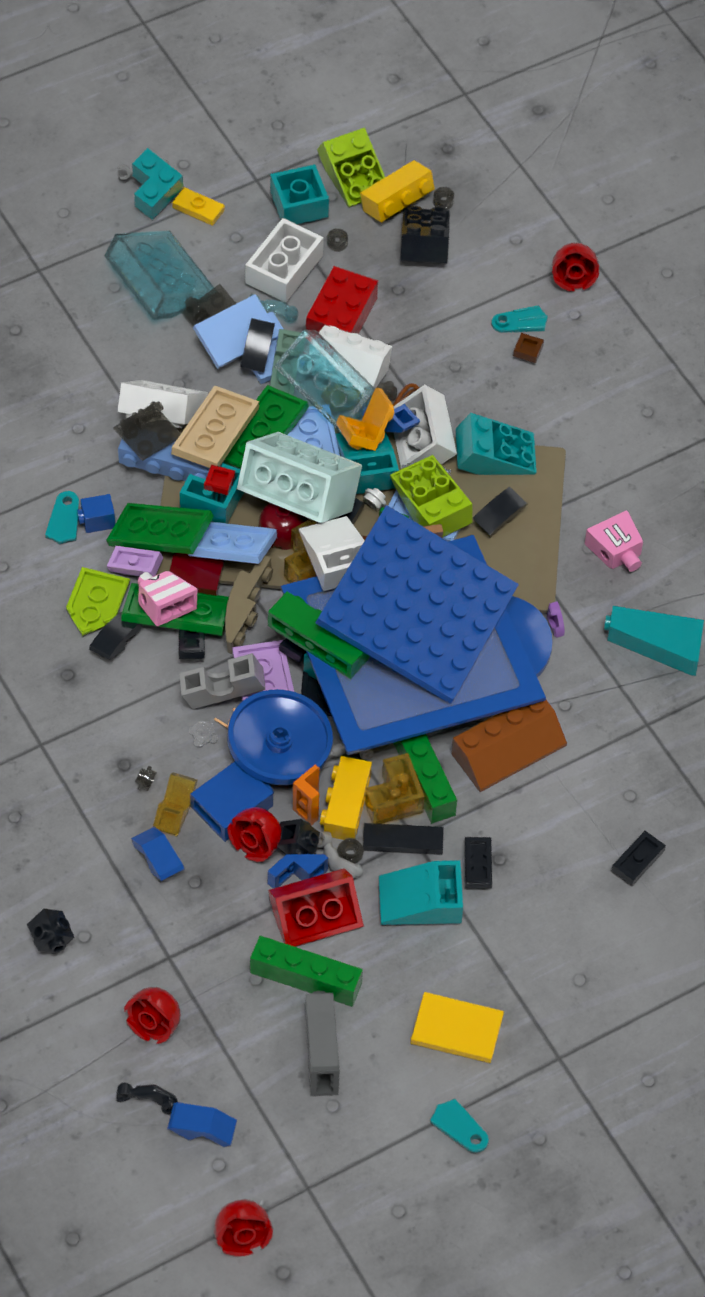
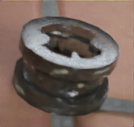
[433,187,454,210]
[327,229,348,252]

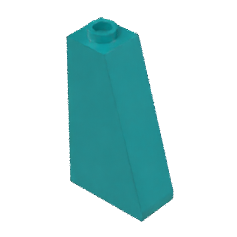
[604,606,704,676]

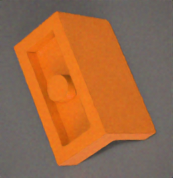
[292,764,320,826]

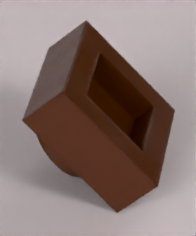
[513,333,544,363]

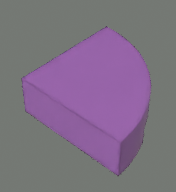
[547,601,565,638]

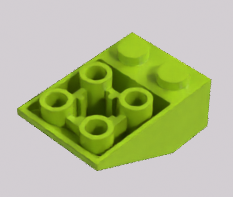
[317,127,385,207]
[390,455,473,537]

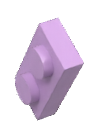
[107,546,163,577]

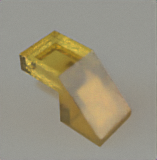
[153,772,198,836]

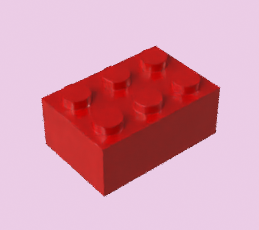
[306,266,378,339]

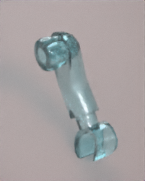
[250,294,298,322]

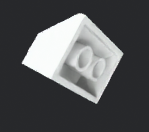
[304,325,392,394]
[117,380,208,428]
[394,385,457,469]

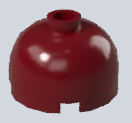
[258,503,308,550]

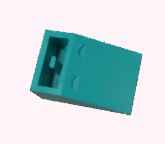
[456,413,537,475]
[335,432,399,494]
[379,860,463,925]

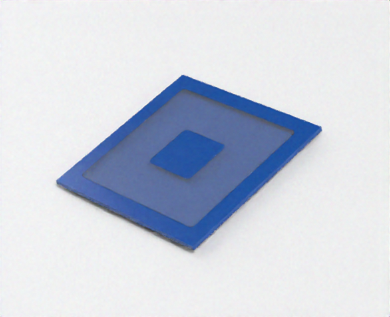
[281,535,546,755]

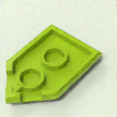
[66,567,130,636]

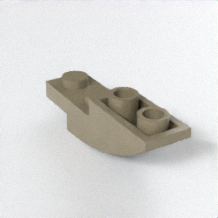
[225,555,273,654]

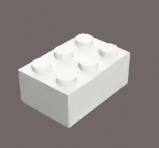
[245,218,323,303]

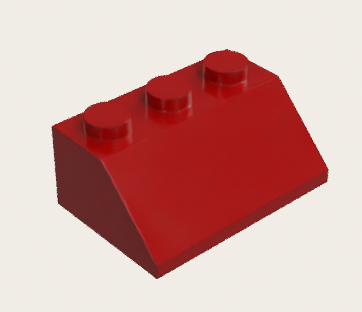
[268,868,364,947]

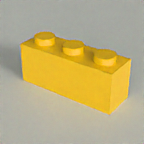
[360,160,435,222]
[320,756,372,842]

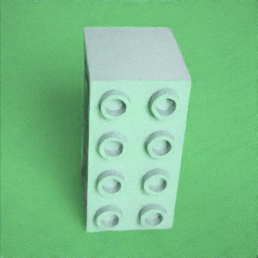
[237,432,362,523]

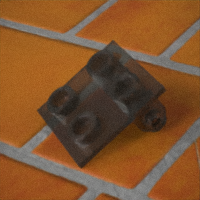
[182,284,237,327]
[113,401,181,461]

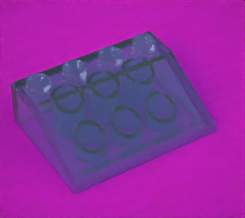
[104,231,219,320]

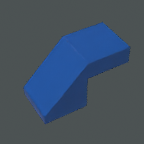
[362,404,420,433]
[131,827,184,881]
[267,854,328,888]
[167,1102,237,1147]

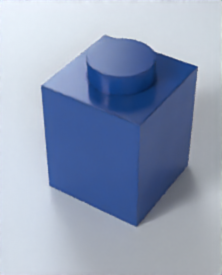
[77,494,115,533]

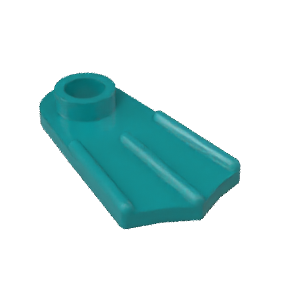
[491,305,548,333]
[45,491,79,544]
[430,1099,489,1153]

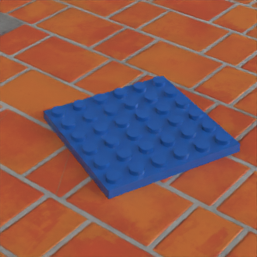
[315,505,519,704]

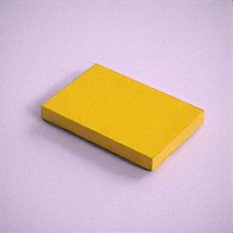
[411,992,504,1063]

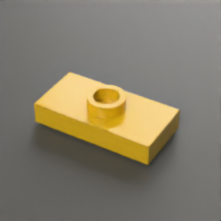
[172,187,225,226]

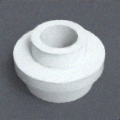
[363,488,386,511]

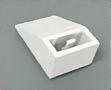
[299,516,365,591]

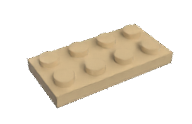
[171,385,259,468]

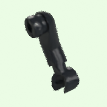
[116,1082,178,1114]

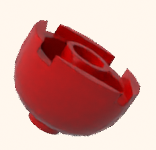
[552,243,599,291]
[227,807,281,862]
[124,987,181,1043]
[214,1199,273,1257]

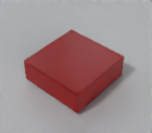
[204,465,235,495]

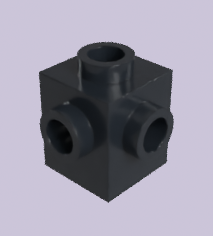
[277,819,320,854]
[27,909,75,953]

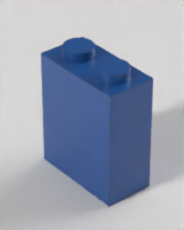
[190,761,274,842]

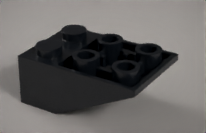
[400,206,450,264]

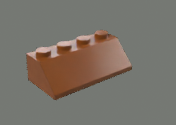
[451,700,567,792]

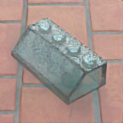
[274,329,375,432]

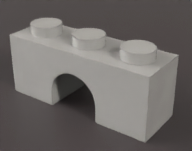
[179,653,266,709]

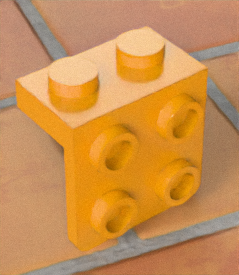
[336,387,394,451]

